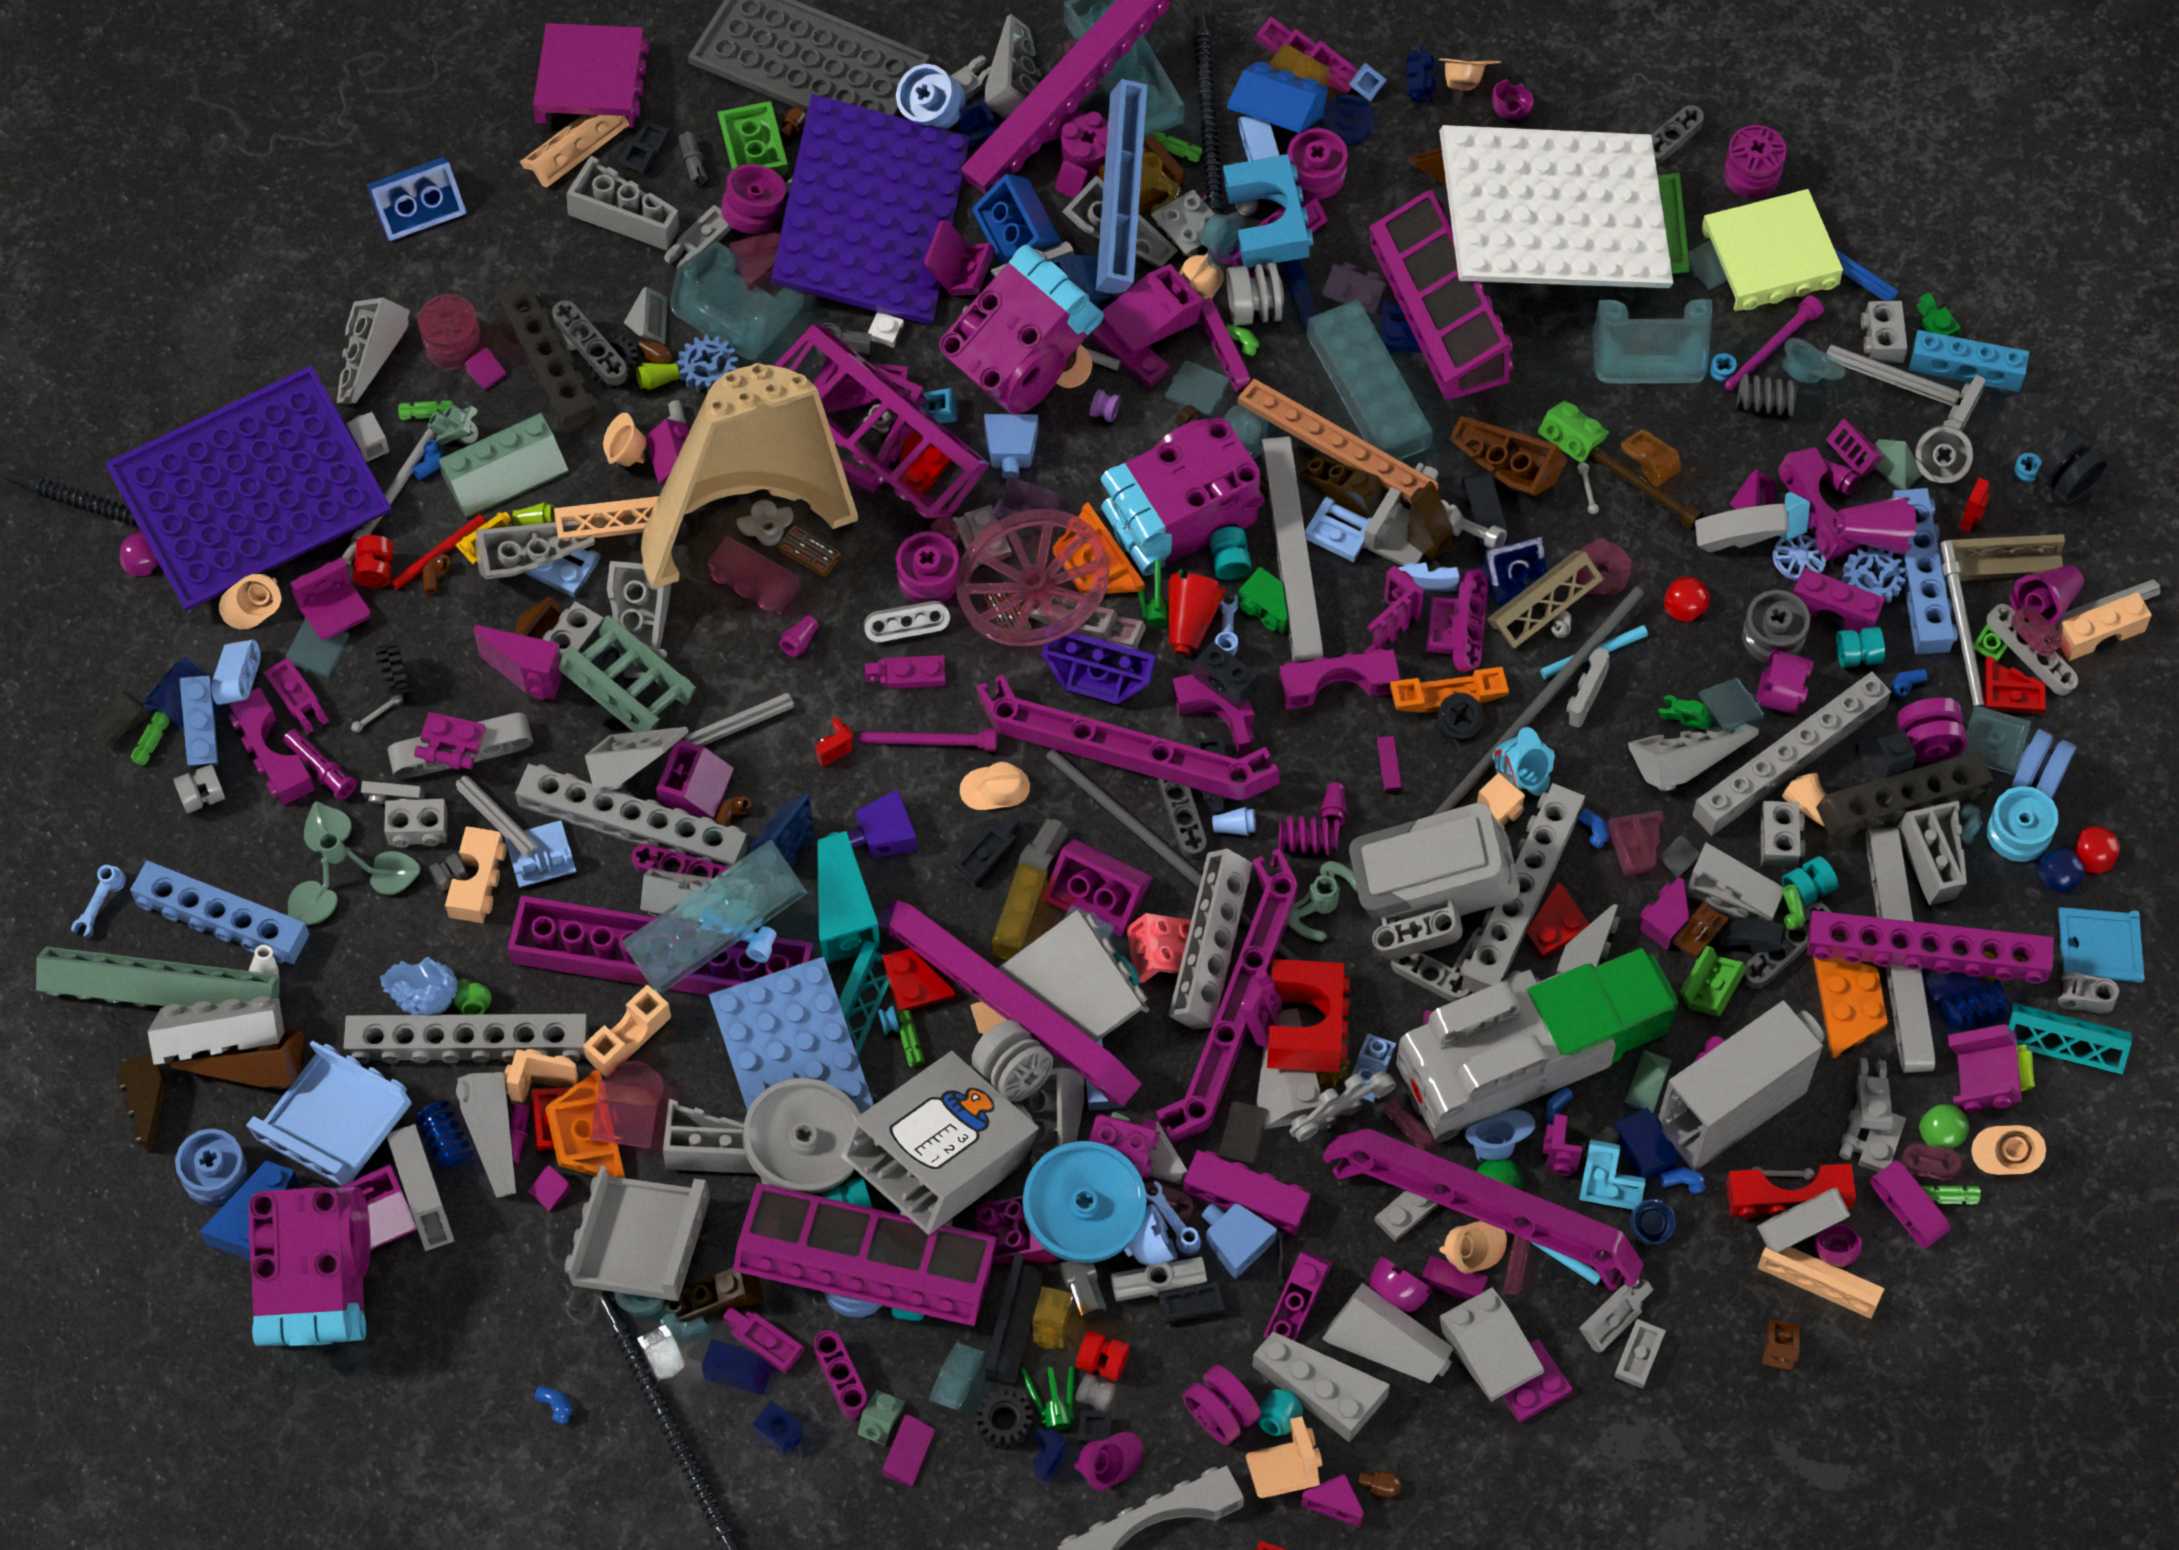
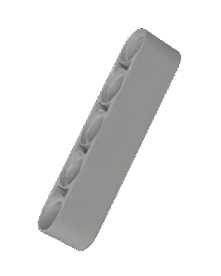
[387,713,533,779]

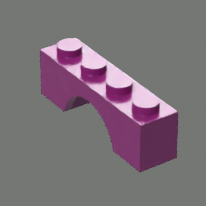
[1778,447,1862,561]
[1279,649,1400,710]
[228,687,315,806]

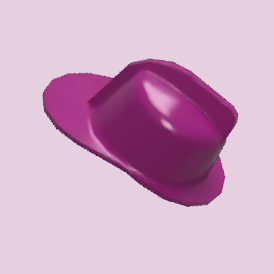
[1074,1431,1143,1491]

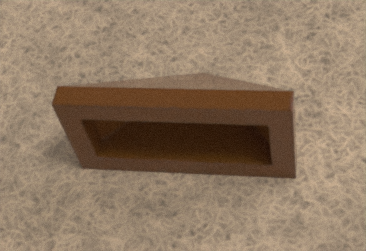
[1408,148,1447,186]
[515,597,564,640]

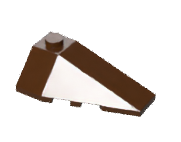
[1449,416,1567,496]

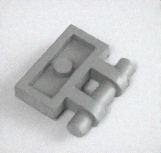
[1839,1101,1906,1172]

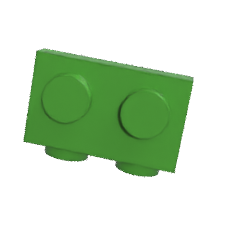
[1538,400,1609,463]
[1680,946,1747,1017]

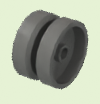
[1742,590,1810,663]

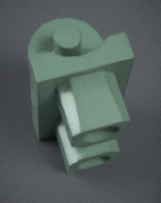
[428,404,478,446]

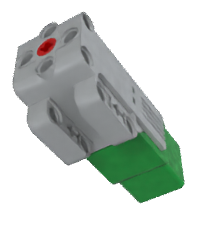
[1396,948,1678,1143]

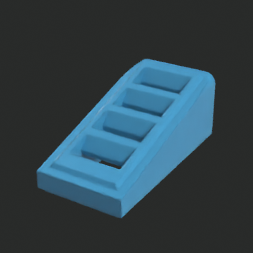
[897,388,958,423]

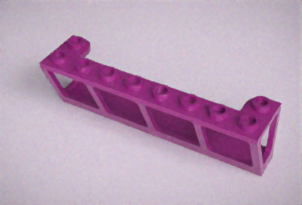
[773,324,990,519]

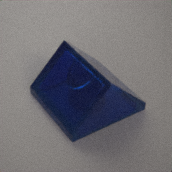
[1482,536,1547,605]

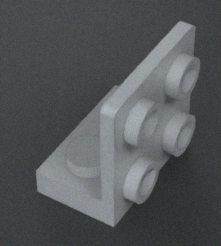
[1363,487,1424,566]

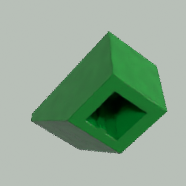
[1238,567,1288,635]

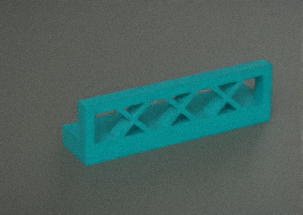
[839,940,890,1058]
[2008,1003,2132,1075]

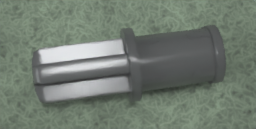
[679,131,708,185]

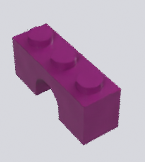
[1793,568,1885,633]

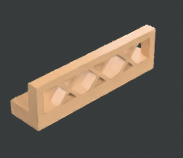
[520,114,629,187]
[554,496,659,542]
[1757,1246,1884,1319]

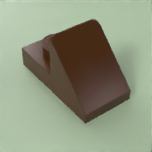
[1762,1319,1800,1370]

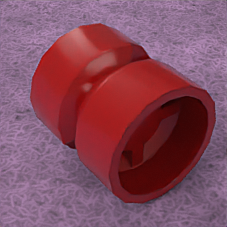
[352,535,394,588]
[1076,1330,1130,1382]

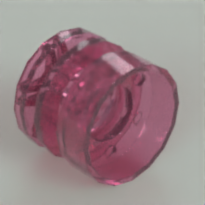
[418,294,482,369]

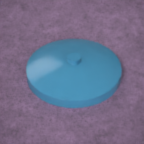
[1023,1141,1147,1263]

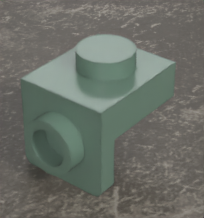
[858,1390,905,1445]

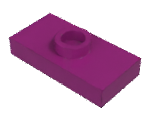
[1426,596,1458,654]

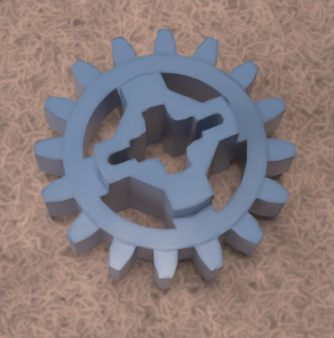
[677,335,739,393]
[1842,546,1906,603]

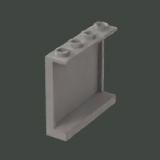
[997,910,1149,1069]
[565,1165,711,1301]

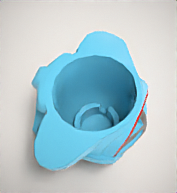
[1492,727,1555,796]

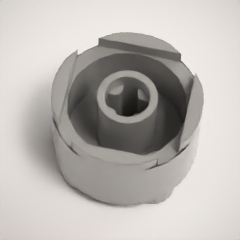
[1915,425,1973,483]

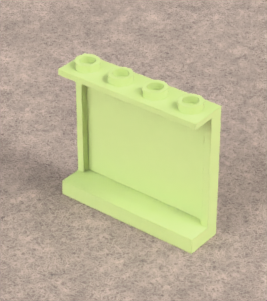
[1701,189,1843,311]

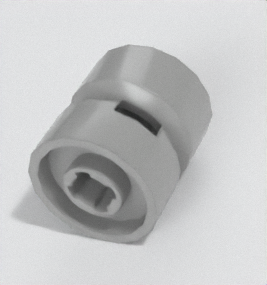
[173,764,226,814]

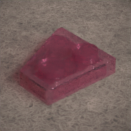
[729,229,781,291]
[1607,810,1663,876]

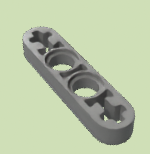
[1987,604,2078,696]

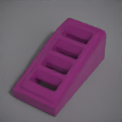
[1826,418,1885,477]

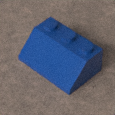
[1227,62,1328,133]
[366,157,467,241]
[972,174,1061,266]

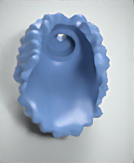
[380,957,458,1016]

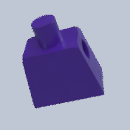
[846,790,917,858]

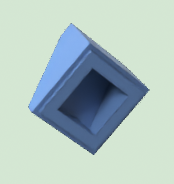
[1349,62,1387,102]

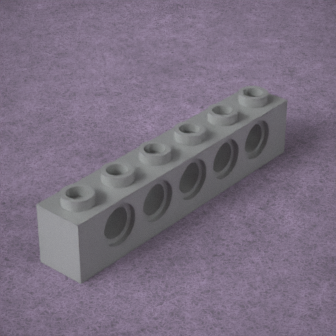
[1169,849,1253,1030]

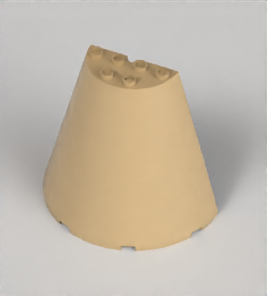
[641,363,858,589]

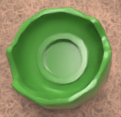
[1919,1104,1970,1150]

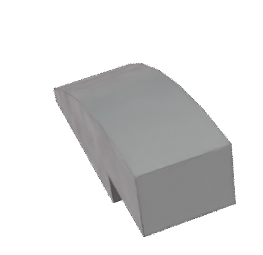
[1695,504,1789,553]

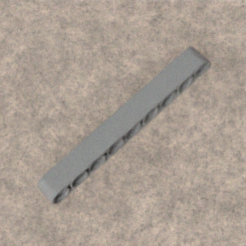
[1261,436,1323,663]
[1866,827,1935,1073]

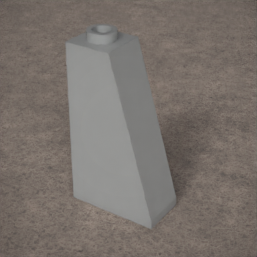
[387,1124,454,1251]
[1322,1283,1453,1383]

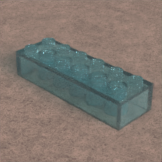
[1064,0,1184,138]
[1307,299,1433,460]
[622,839,808,995]

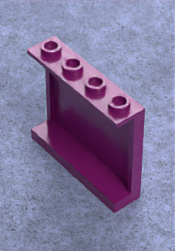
[533,23,649,128]

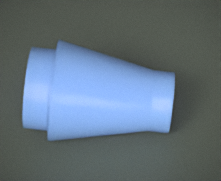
[1212,807,1256,836]

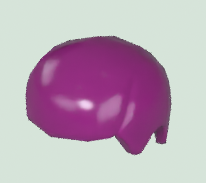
[1492,79,1534,120]
[120,531,159,576]
[1815,1224,1862,1267]

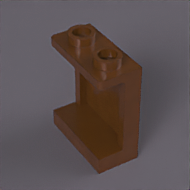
[1099,134,1184,214]

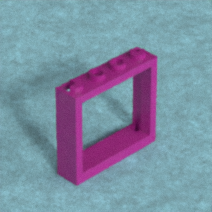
[813,357,926,493]

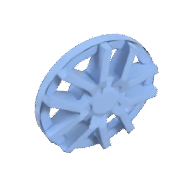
[1773,534,1826,581]

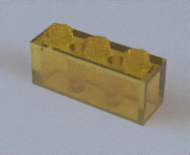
[992,863,1048,960]

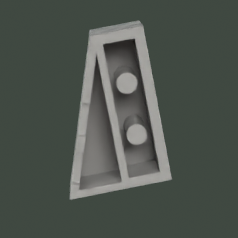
[1897,801,1967,905]
[1686,843,1784,921]
[663,1099,756,1173]

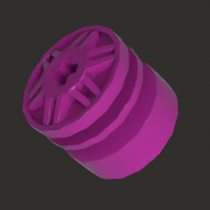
[1723,125,1787,199]

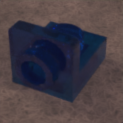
[1033,1427,1066,1483]

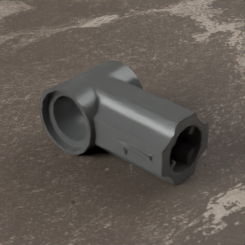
[816,323,872,359]
[1018,819,1069,880]
[1060,1261,1106,1319]

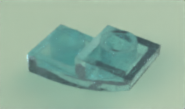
[930,1342,985,1410]

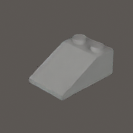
[585,727,688,790]
[1440,1287,1544,1401]

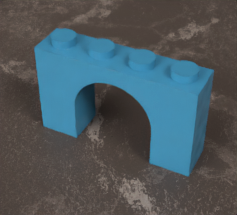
[1223,154,1314,268]

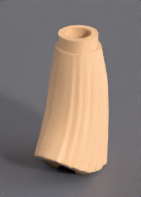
[1782,773,1847,832]

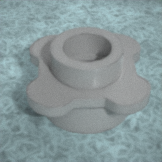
[864,404,897,434]

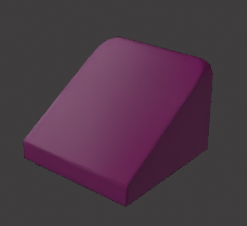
[1055,160,1088,199]
[465,347,506,391]
[529,1165,572,1212]

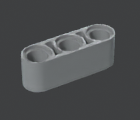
[1757,1187,1850,1252]

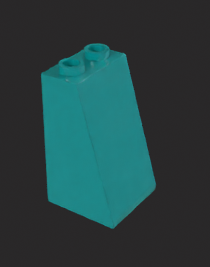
[818,831,881,964]

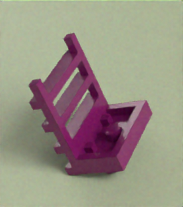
[1364,565,1424,653]

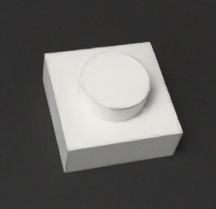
[868,312,904,348]

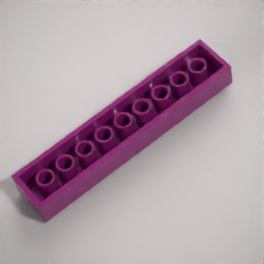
[507,896,815,996]

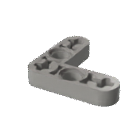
[1391,926,1499,1002]

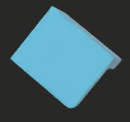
[1778,492,1810,540]

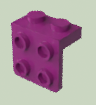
[924,220,996,296]
[290,557,371,640]
[1089,1114,1160,1178]

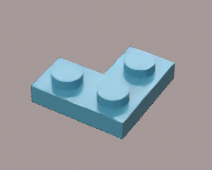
[1579,1140,1645,1209]

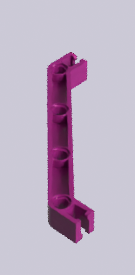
[976,674,1280,800]
[1156,848,1297,1146]
[877,899,1142,1107]
[1323,1129,1644,1291]

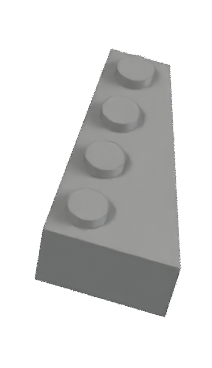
[566,156,679,251]
[640,869,766,931]
[147,996,285,1065]
[1253,1332,1390,1442]

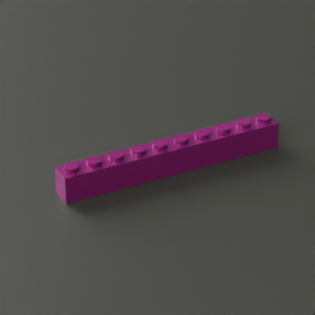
[960,0,1171,195]

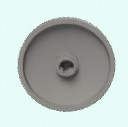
[742,1078,861,1194]

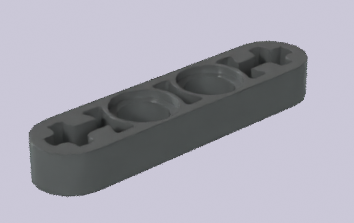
[552,300,628,385]
[1157,756,1207,859]
[1742,902,1831,989]

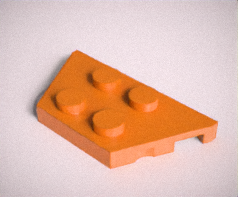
[1053,502,1145,596]
[1813,956,1888,1058]
[545,1069,625,1178]

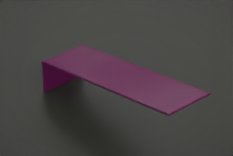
[1377,736,1403,792]

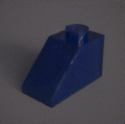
[702,1339,773,1396]

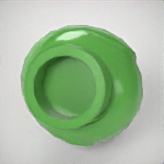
[453,979,492,1015]

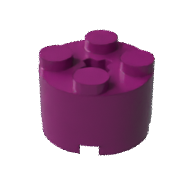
[1061,112,1108,178]
[1756,649,1813,715]

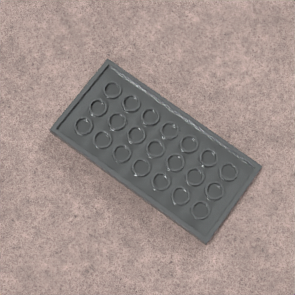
[688,0,930,116]

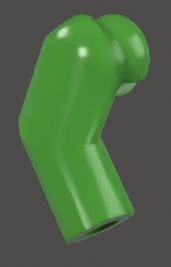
[1226,324,1259,356]
[1782,884,1806,930]

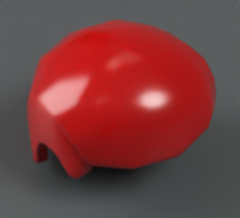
[1664,576,1710,622]
[2072,826,2120,873]

